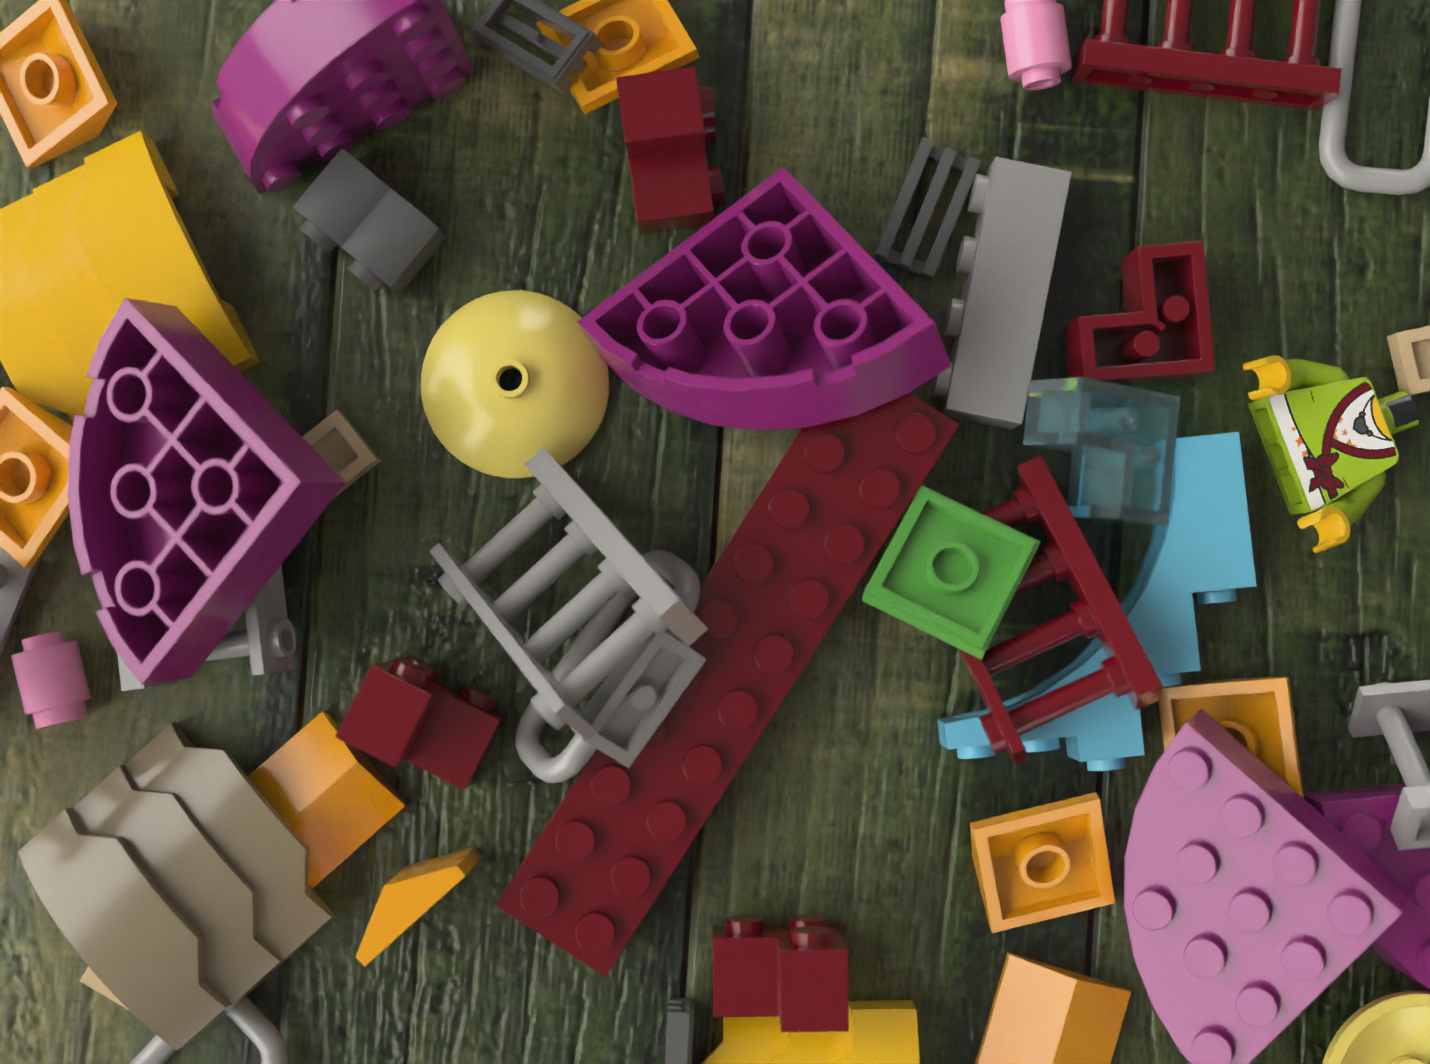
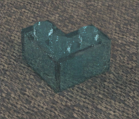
[1023,377,1180,526]

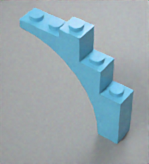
[937,432,1257,771]

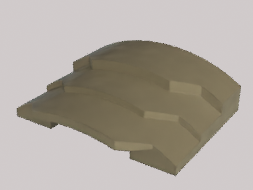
[18,723,335,1051]

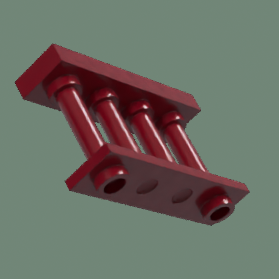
[1070,0,1342,111]
[899,455,1163,766]

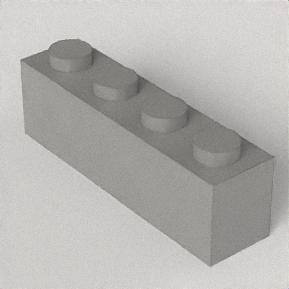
[931,157,1072,430]

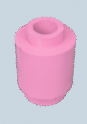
[1000,0,1072,90]
[11,631,91,729]

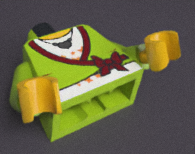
[1243,355,1419,553]

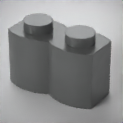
[293,148,447,295]

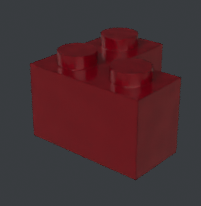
[616,66,725,235]
[1064,241,1215,390]
[335,655,507,790]
[712,915,849,1032]

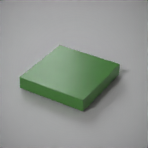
[862,485,1040,660]

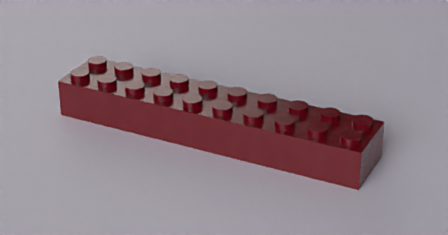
[496,392,960,977]

